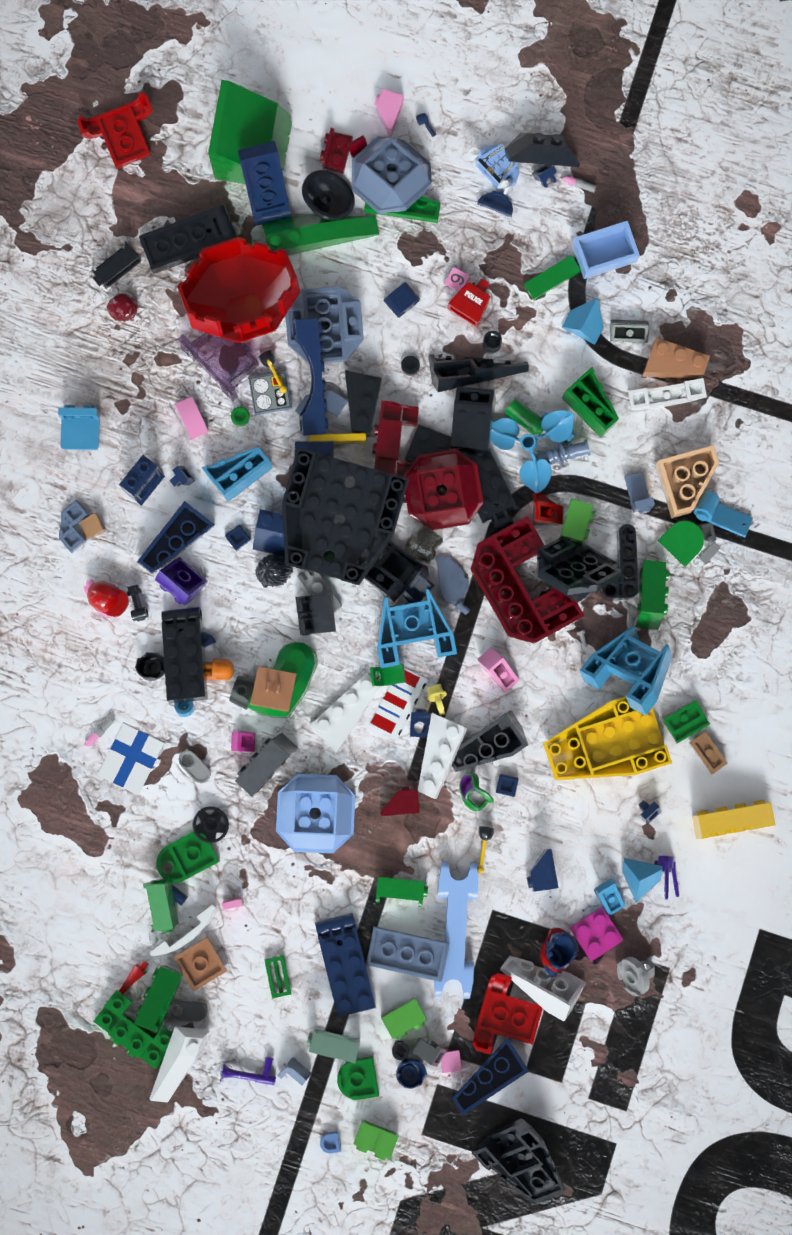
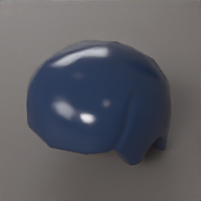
[395,1058,427,1089]

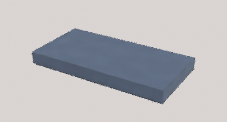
[366,926,450,982]

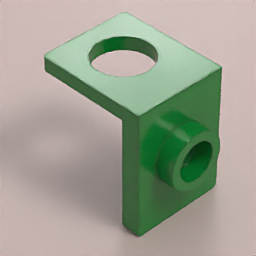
[370,664,406,686]

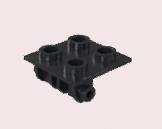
[295,593,336,636]

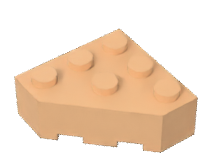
[656,445,719,519]

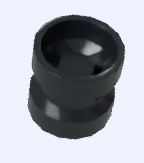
[482,331,502,354]

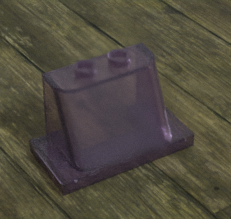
[178,333,259,402]

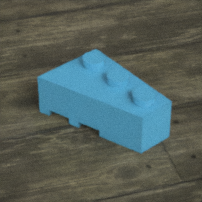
[202,447,273,502]

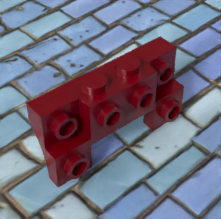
[372,400,419,477]

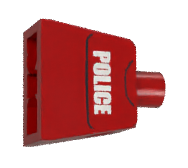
[447,279,490,327]

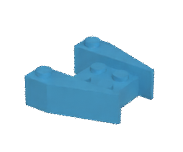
[377,589,457,668]
[579,626,672,716]

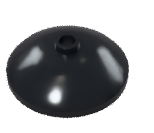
[302,170,355,220]

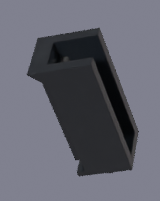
[92,241,141,289]

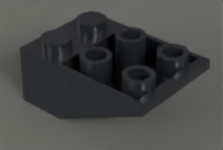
[450,386,496,451]

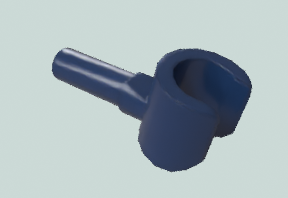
[416,113,436,137]

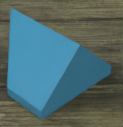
[562,298,604,345]
[622,858,663,902]

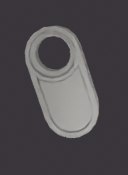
[178,750,211,784]

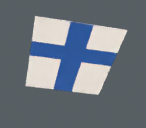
[98,723,164,795]

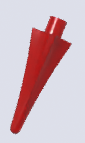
[119,960,149,994]

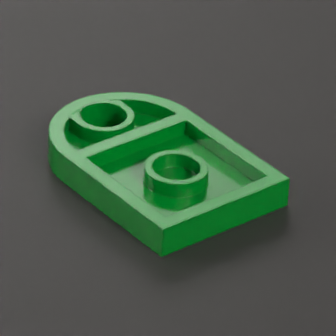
[156,832,220,883]

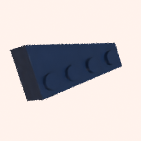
[452,1037,529,1115]

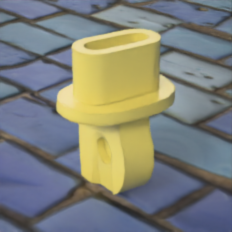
[427,684,447,716]

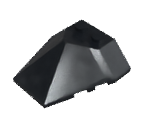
[472,1118,566,1203]

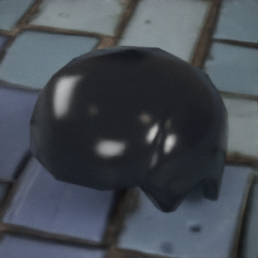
[135,652,165,681]

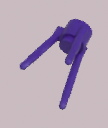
[654,856,679,900]

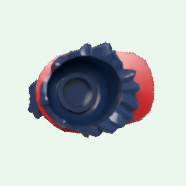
[540,927,579,978]

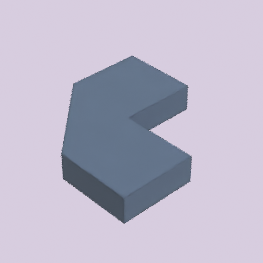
[295,390,348,417]
[59,500,89,553]

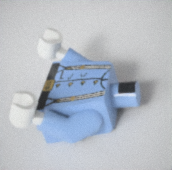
[466,144,520,194]

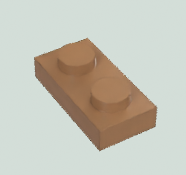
[689,732,728,775]

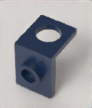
[410,709,431,738]

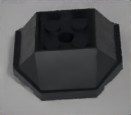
[537,536,622,603]

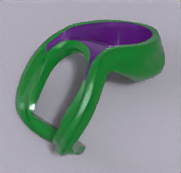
[459,773,494,811]

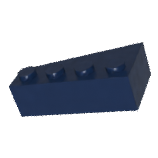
[137,501,215,575]

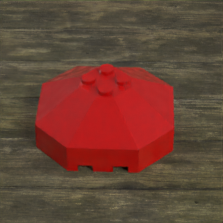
[177,237,300,343]

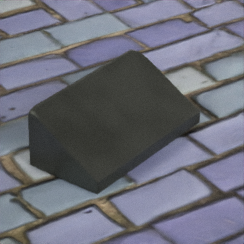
[610,319,649,343]

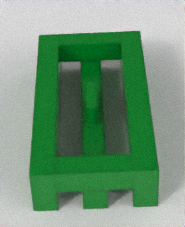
[264,955,292,999]

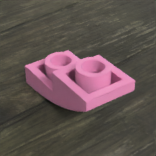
[174,396,208,440]

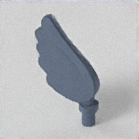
[435,555,470,615]

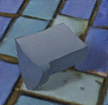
[277,1057,311,1086]

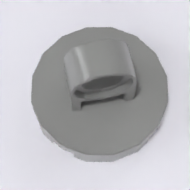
[617,957,655,996]

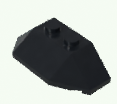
[505,133,580,167]

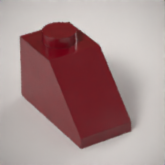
[380,786,420,816]

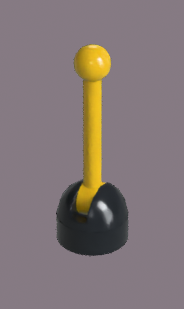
[259,350,287,393]
[477,826,494,874]

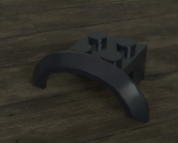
[364,540,429,603]

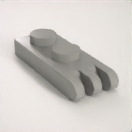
[297,570,342,612]

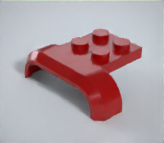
[77,92,152,169]
[472,973,543,1054]

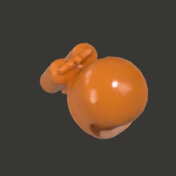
[205,658,234,681]

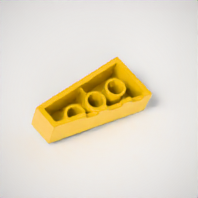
[692,799,776,839]

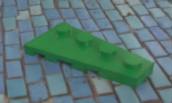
[364,196,441,223]

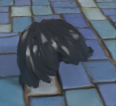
[255,554,293,588]

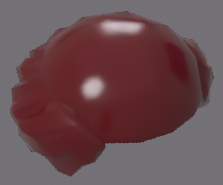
[107,293,138,322]

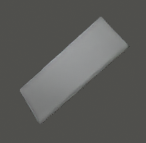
[699,542,720,564]

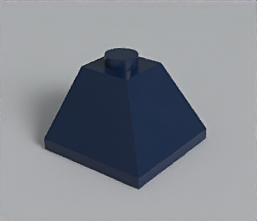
[526,849,559,892]

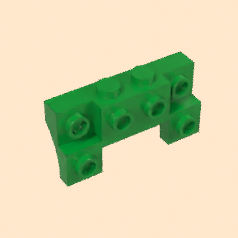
[93,990,172,1069]

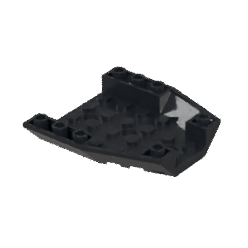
[282,447,409,585]

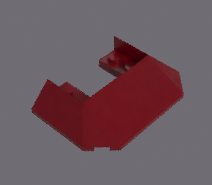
[470,516,585,644]

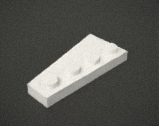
[310,673,380,753]
[418,713,468,799]

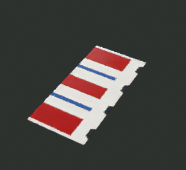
[370,668,428,739]

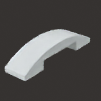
[628,378,707,410]
[150,904,216,956]

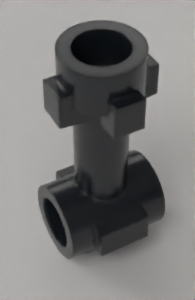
[127,585,149,622]

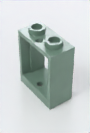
[306,1029,360,1063]

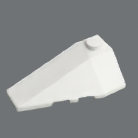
[500,956,586,1021]
[150,1026,210,1102]

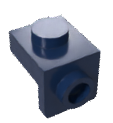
[402,573,435,603]

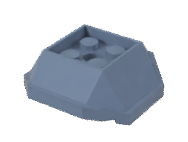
[352,136,432,214]
[285,286,364,365]

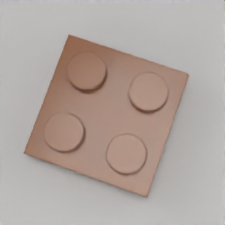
[174,937,228,992]

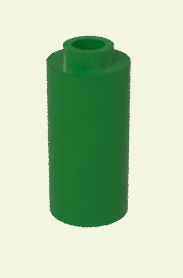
[504,398,544,436]

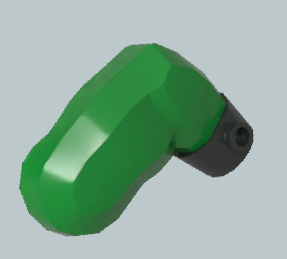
[229,642,318,718]

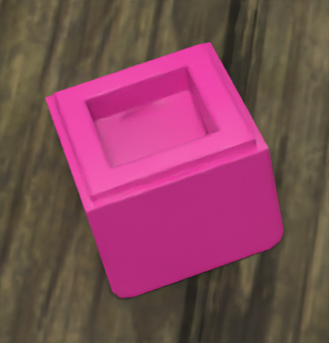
[231,731,255,752]

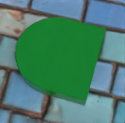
[658,521,704,567]
[337,1056,379,1100]

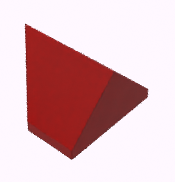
[533,491,563,525]

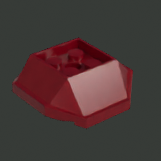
[403,449,484,531]

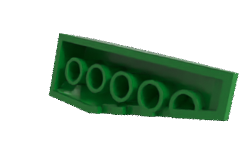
[262,215,379,256]

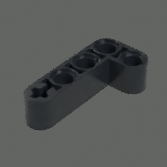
[600,524,639,601]

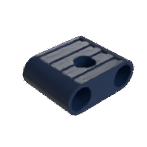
[383,282,421,318]

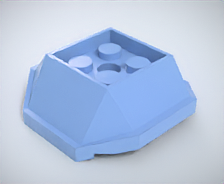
[276,774,355,853]

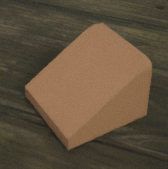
[80,513,105,539]

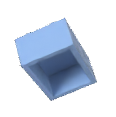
[572,221,640,279]

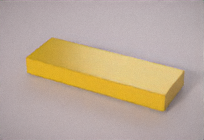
[309,433,366,445]

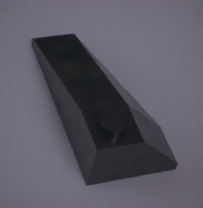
[451,710,529,772]

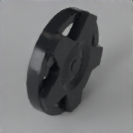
[192,806,229,843]

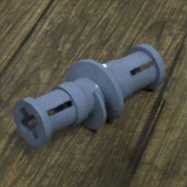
[535,439,591,467]

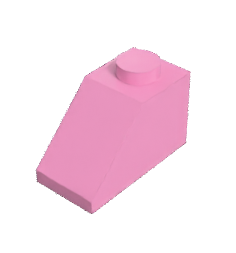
[374,89,404,136]
[477,647,519,693]

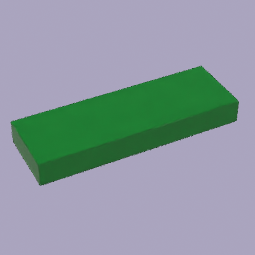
[523,255,581,301]

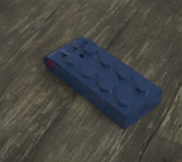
[237,141,292,226]
[315,913,376,1017]

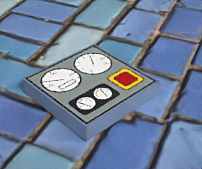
[248,371,292,415]

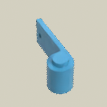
[694,491,753,538]

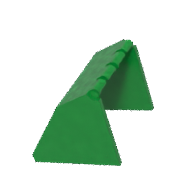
[208,80,292,184]

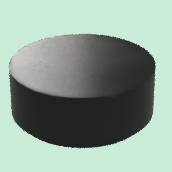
[401,356,420,376]

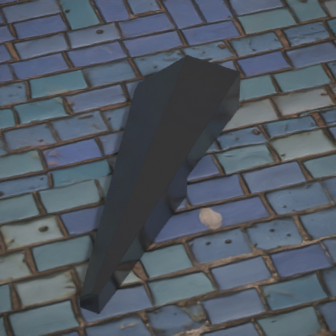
[428,355,529,392]

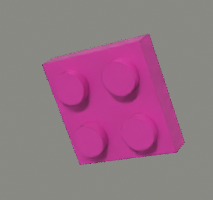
[569,907,624,962]

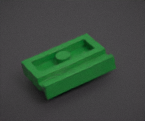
[662,700,710,744]

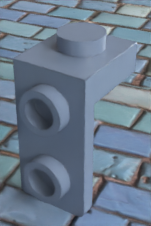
[624,472,655,514]

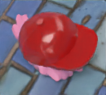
[84,579,129,618]

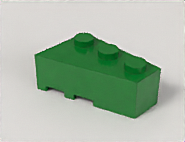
[561,367,619,438]
[635,560,669,630]
[134,965,183,1033]

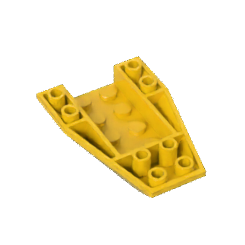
[543,696,672,780]

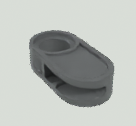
[168,1001,208,1021]

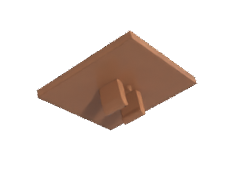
[250,667,296,712]

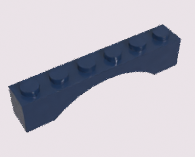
[292,318,328,436]

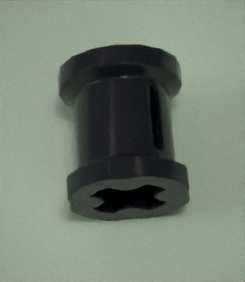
[392,1041,410,1061]

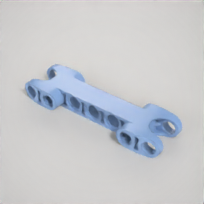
[434,861,478,999]

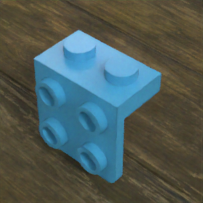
[58,405,100,450]

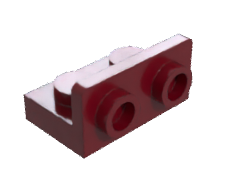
[319,128,353,173]

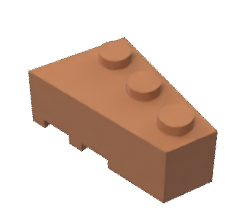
[641,337,710,379]

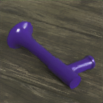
[220,1057,276,1086]

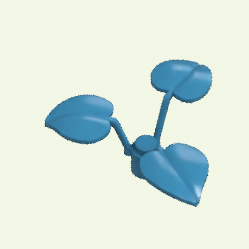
[490,410,574,493]

